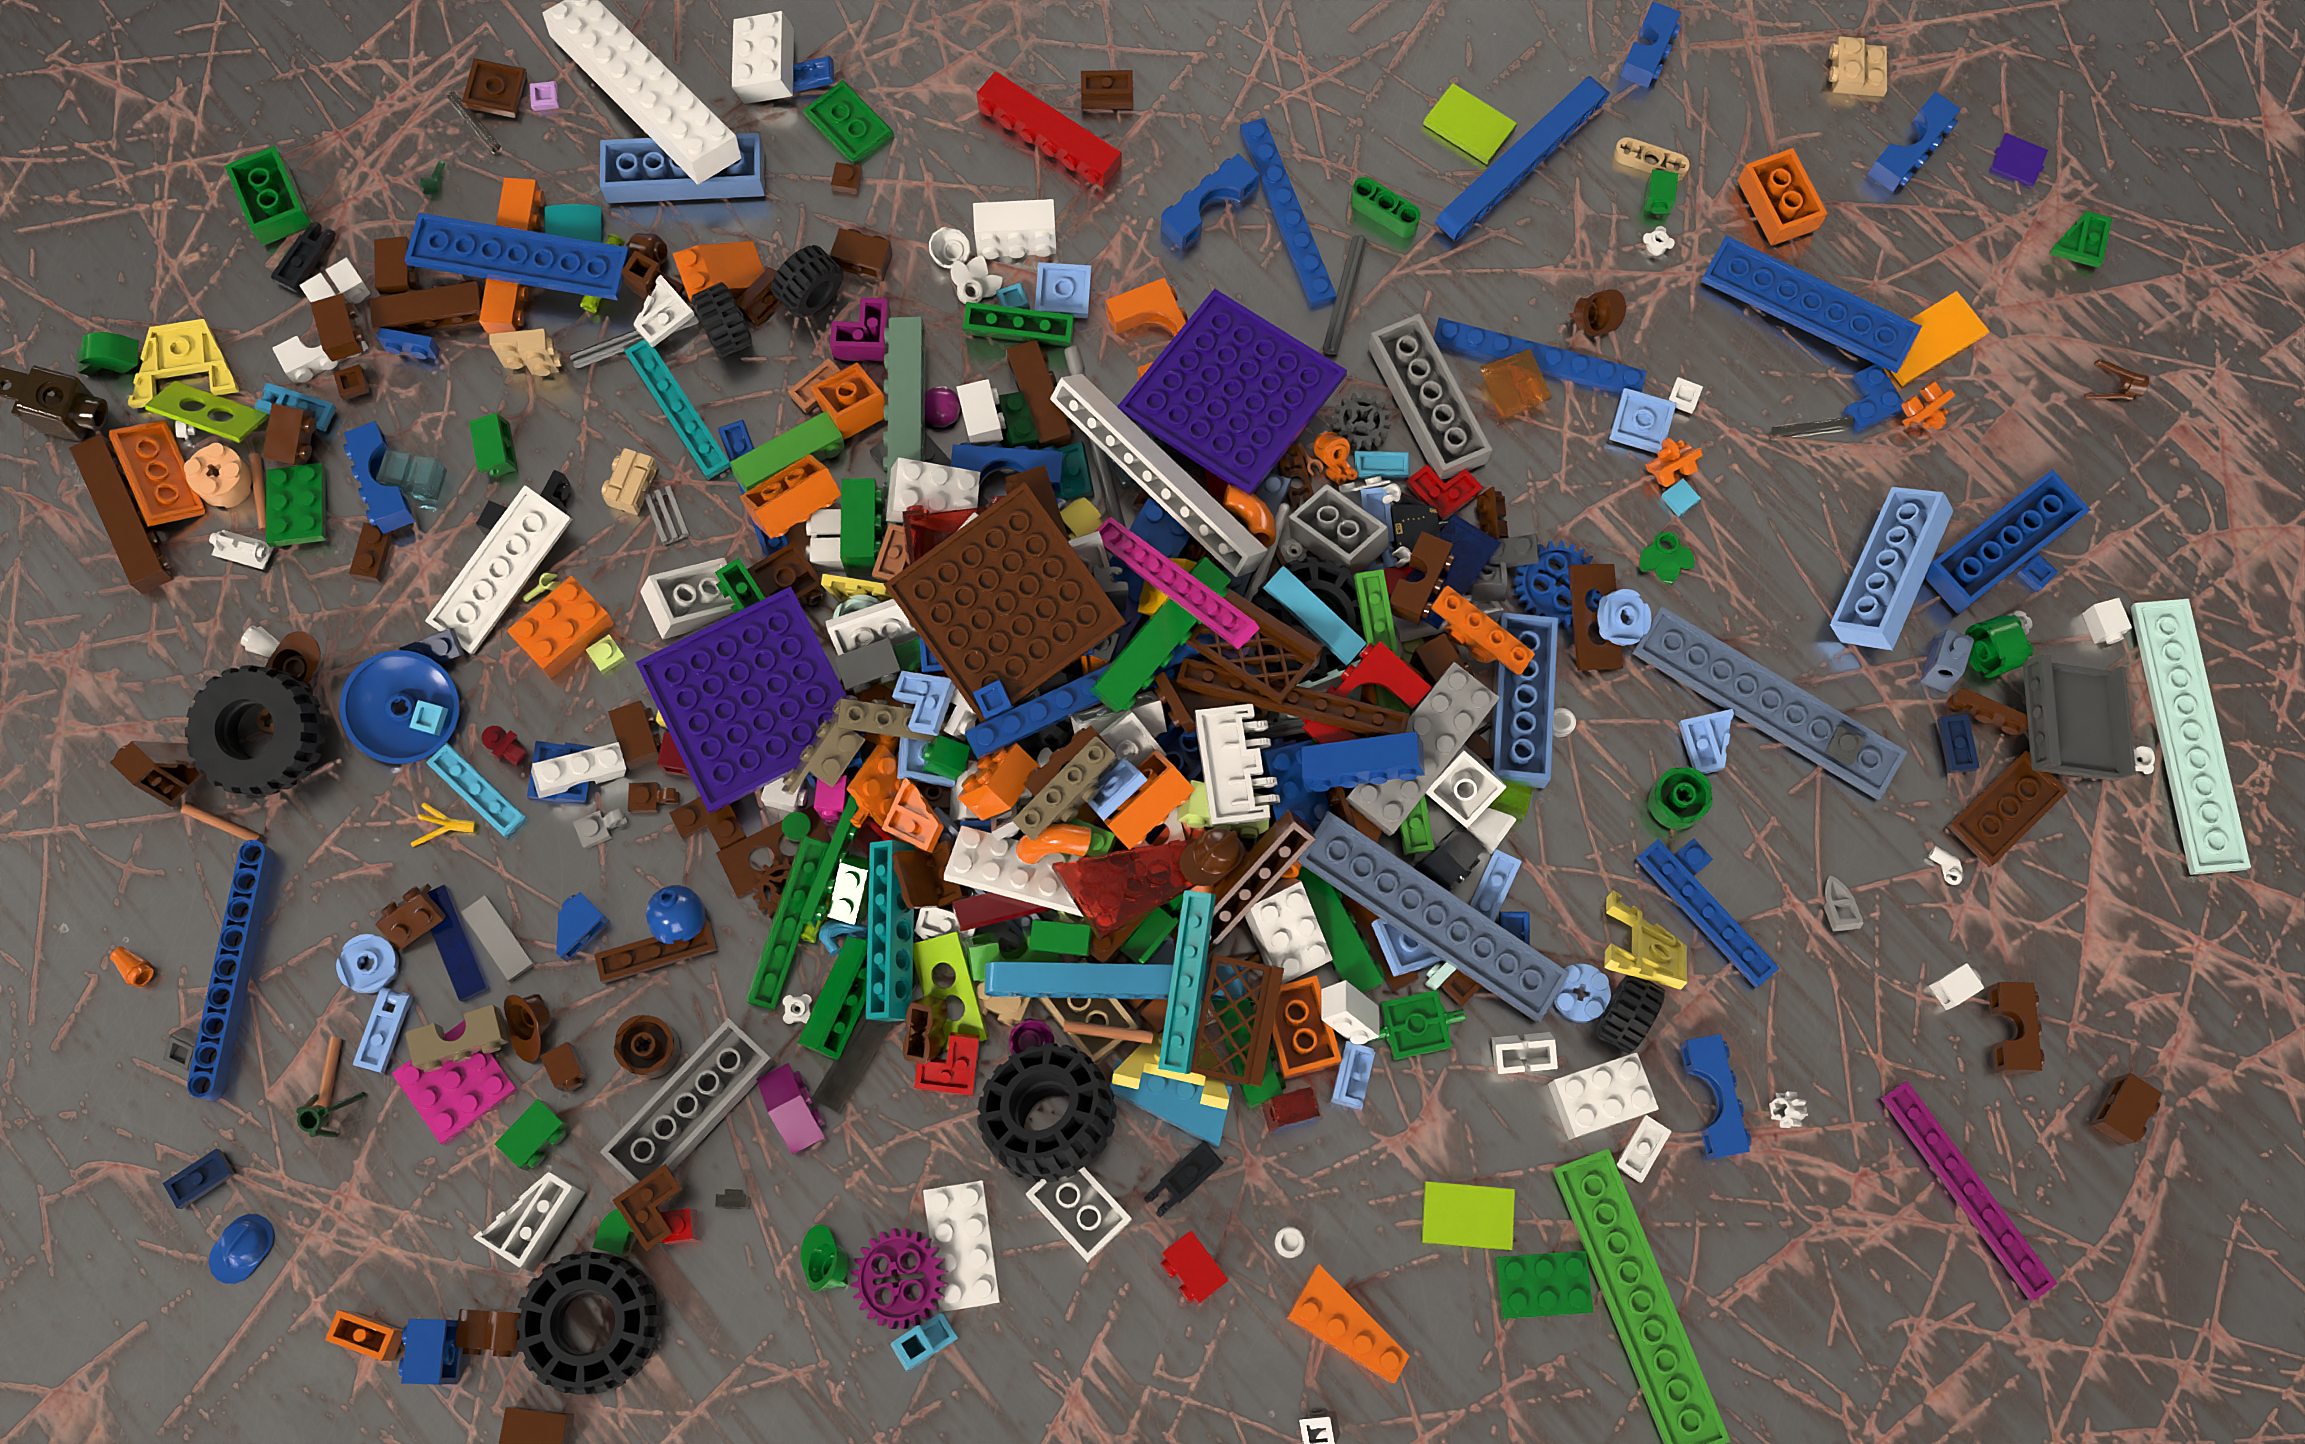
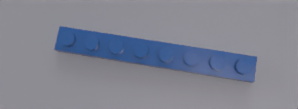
[1240,118,1337,308]
[1433,317,1647,394]

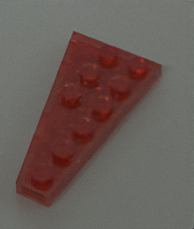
[1051,830,1248,941]

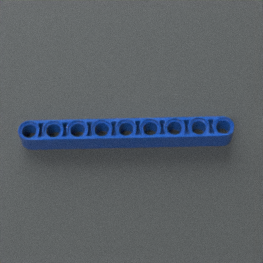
[1435,76,1610,241]
[187,840,275,1101]

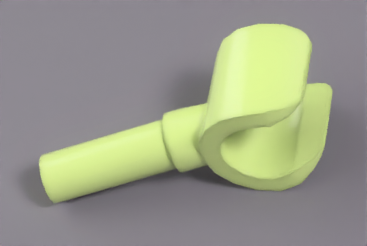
[523,573,562,602]

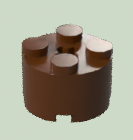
[614,1015,681,1079]

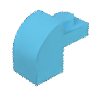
[890,1312,958,1372]

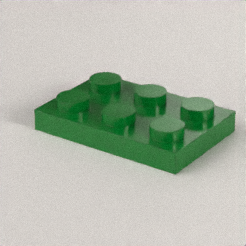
[266,463,326,547]
[1495,1251,1594,1319]

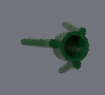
[296,1092,366,1138]

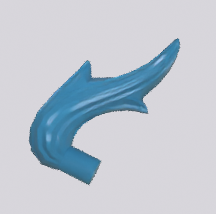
[819,919,868,956]

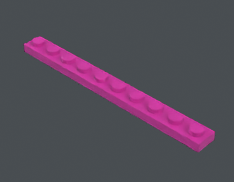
[1095,517,1260,649]

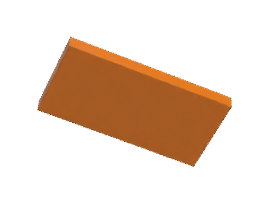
[109,419,205,527]

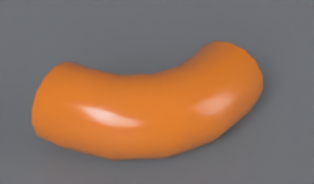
[1222,484,1276,548]
[1016,823,1091,864]

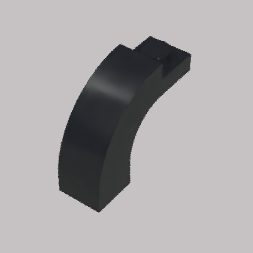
[476,470,570,536]

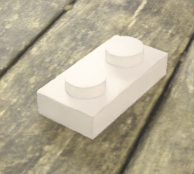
[1616,1115,1672,1183]

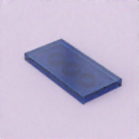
[1405,514,1501,630]

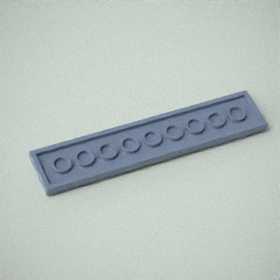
[1632,606,1908,800]
[1296,811,1569,1022]

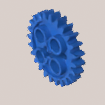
[1513,541,1602,629]

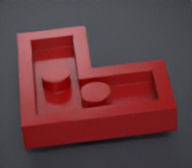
[1405,464,1484,520]
[914,1032,980,1095]

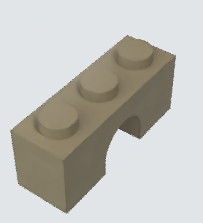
[405,1004,509,1072]

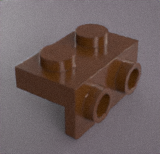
[376,883,446,951]

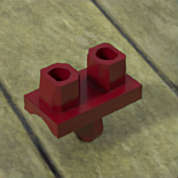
[481,725,527,766]

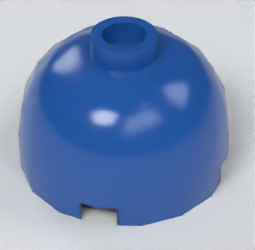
[645,885,706,944]

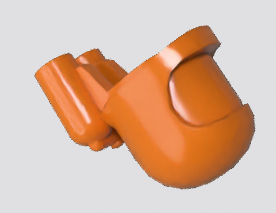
[1313,431,1358,485]

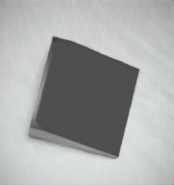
[163,1028,198,1071]

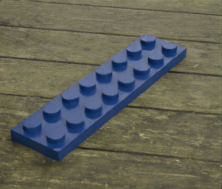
[404,212,630,300]
[1701,235,1922,373]

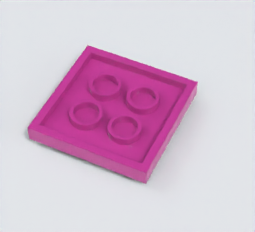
[392,1020,518,1145]

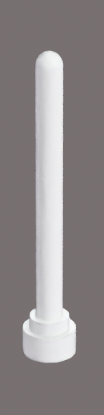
[1247,503,1290,602]

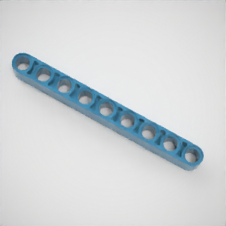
[984,962,1248,1000]

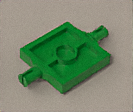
[1369,990,1466,1061]

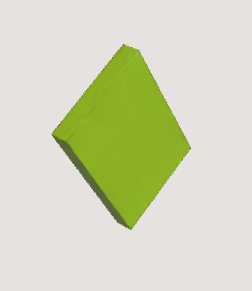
[1423,83,1517,165]
[1421,1181,1515,1251]

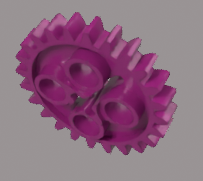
[851,1228,949,1329]

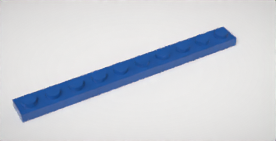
[965,623,1227,760]

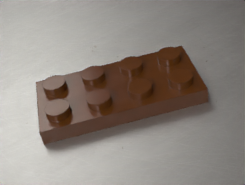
[1947,751,2068,867]

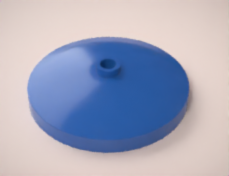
[339,650,460,764]

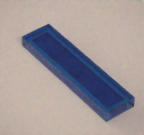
[427,884,489,1002]

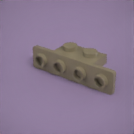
[782,695,866,795]
[837,699,952,742]
[1013,737,1116,841]

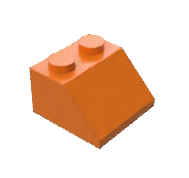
[810,363,886,440]

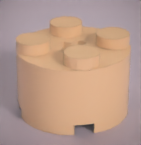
[184,443,252,508]

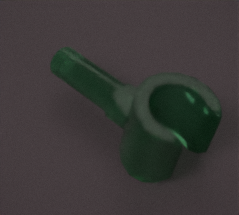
[420,161,445,194]

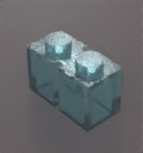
[376,449,447,501]

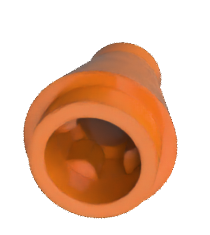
[110,946,154,987]

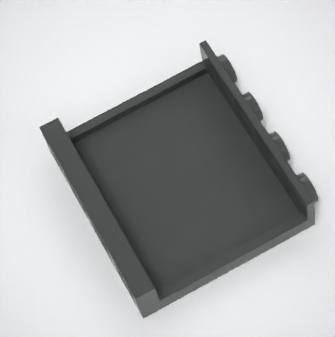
[2023,654,2136,781]

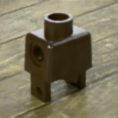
[0,365,108,441]

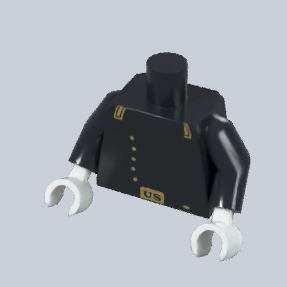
[1382,483,1455,568]

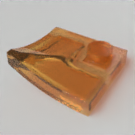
[1480,348,1552,420]

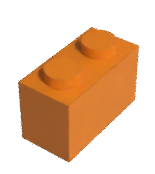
[325,1310,403,1361]

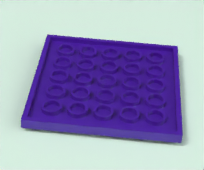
[1117,288,1347,495]
[635,586,866,813]

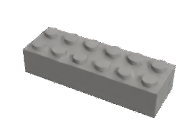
[1368,313,1492,481]
[1346,662,1500,836]
[600,1018,776,1185]

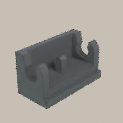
[1092,566,1128,611]

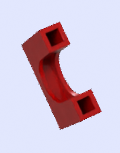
[1301,641,1432,744]

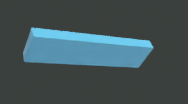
[1263,566,1367,665]
[426,742,528,839]

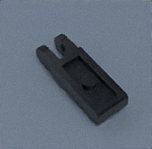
[271,221,336,293]
[1143,1141,1224,1218]

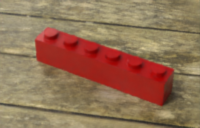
[977,71,1122,188]

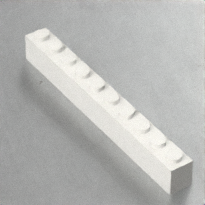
[1050,374,1268,577]

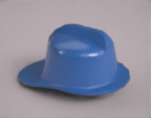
[209,1214,274,1284]

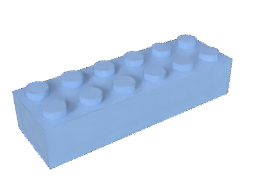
[1830,487,1953,651]

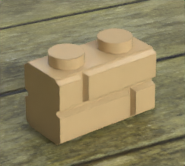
[602,448,658,515]

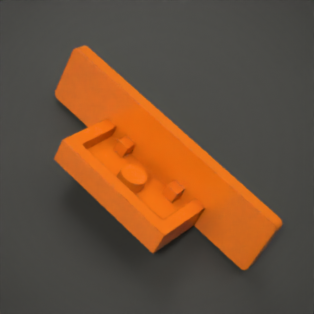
[1431,586,1535,675]

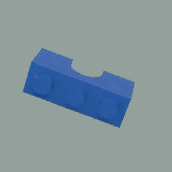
[1620,1,1682,88]

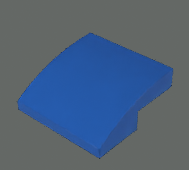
[527,741,594,803]

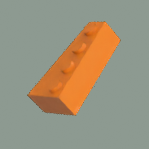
[1286,1264,1410,1384]

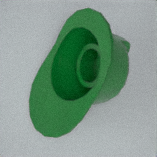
[800,1224,849,1292]

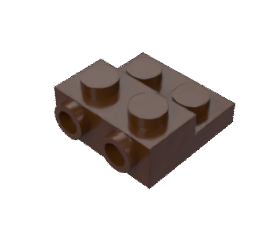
[747,541,826,607]

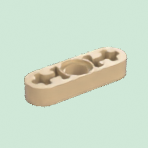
[1614,137,1690,181]

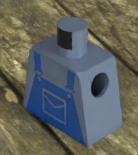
[1919,629,1974,692]

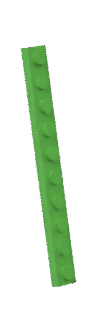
[1354,569,1435,855]

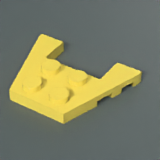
[128,319,239,409]
[1604,890,1687,990]
[1112,1031,1229,1110]

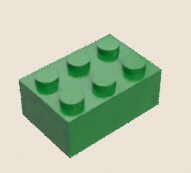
[224,146,312,246]
[840,478,886,577]

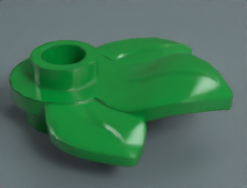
[1639,532,1695,585]

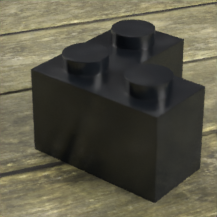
[1413,823,1484,892]

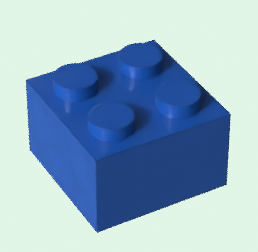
[398,1319,461,1385]

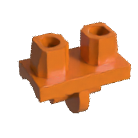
[1901,381,1955,430]
[1645,438,1703,487]

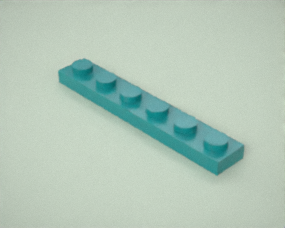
[624,339,731,480]
[1158,890,1216,1074]

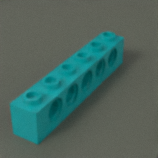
[866,840,915,1022]

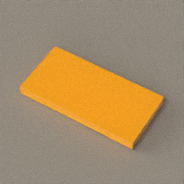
[1890,291,1990,387]

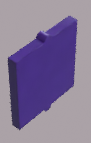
[1990,133,2048,187]

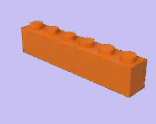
[479,177,545,334]

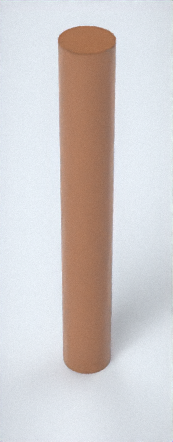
[249,453,266,532]
[181,802,264,842]
[1063,1020,1153,1044]
[317,1037,342,1128]

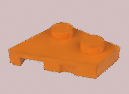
[881,778,944,853]

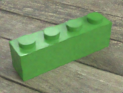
[730,411,845,493]

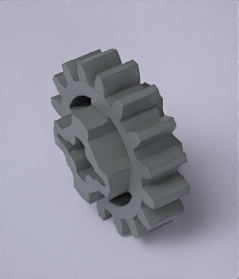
[1331,392,1391,451]

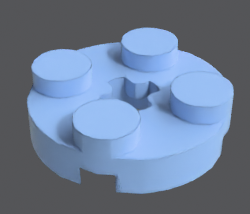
[1597,589,1651,646]
[336,934,399,994]
[1553,964,1611,1023]

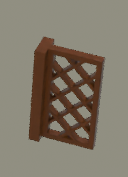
[1186,588,1322,705]
[1191,954,1284,1087]

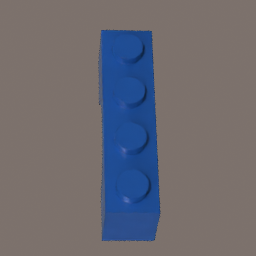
[1868,91,1961,192]
[1161,153,1260,250]
[343,421,415,534]
[950,442,1064,493]
[1680,1034,1752,1160]

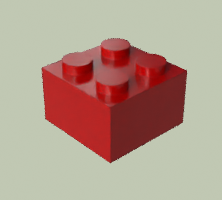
[1160,1230,1229,1305]

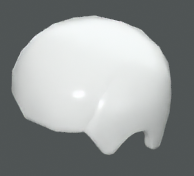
[929,227,971,269]

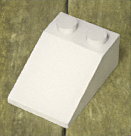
[640,558,735,640]

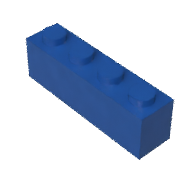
[1301,731,1425,792]

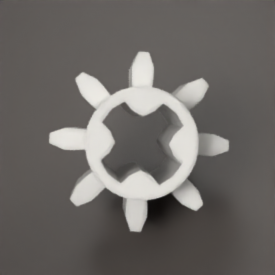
[1769,1091,1808,1128]

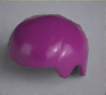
[925,387,962,427]
[1009,1018,1055,1054]

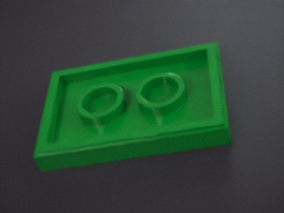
[803,80,894,165]

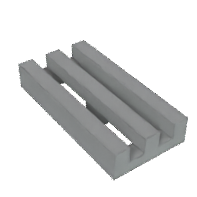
[644,485,690,546]

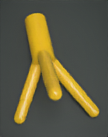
[411,803,476,847]

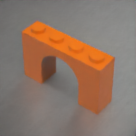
[1105,277,1188,381]

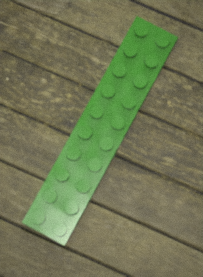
[1552,1148,1731,1444]

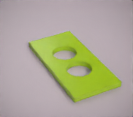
[145,381,268,443]
[913,931,989,1051]

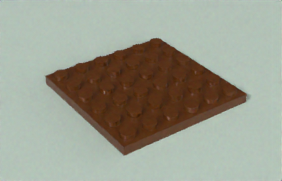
[883,482,1127,723]

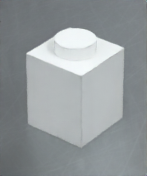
[2082,598,2132,644]
[1929,963,1984,1010]

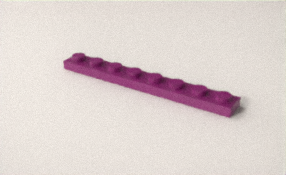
[1880,1081,2058,1301]

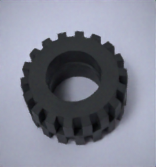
[771,245,844,318]
[692,282,752,358]
[1596,975,1665,1054]

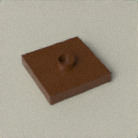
[462,58,527,118]

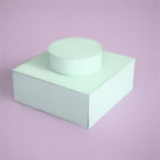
[1425,962,1456,991]

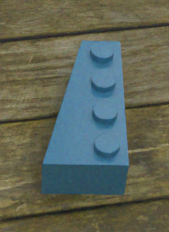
[1110,1060,1232,1149]

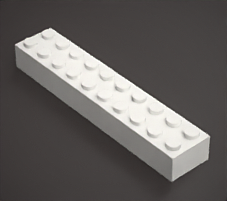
[542,0,741,185]

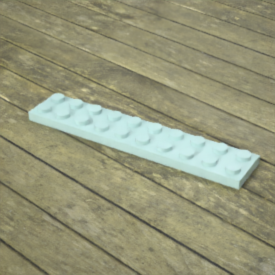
[2130,599,2251,875]

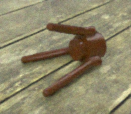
[2084,359,2149,401]

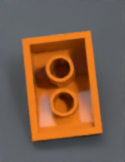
[672,241,764,309]

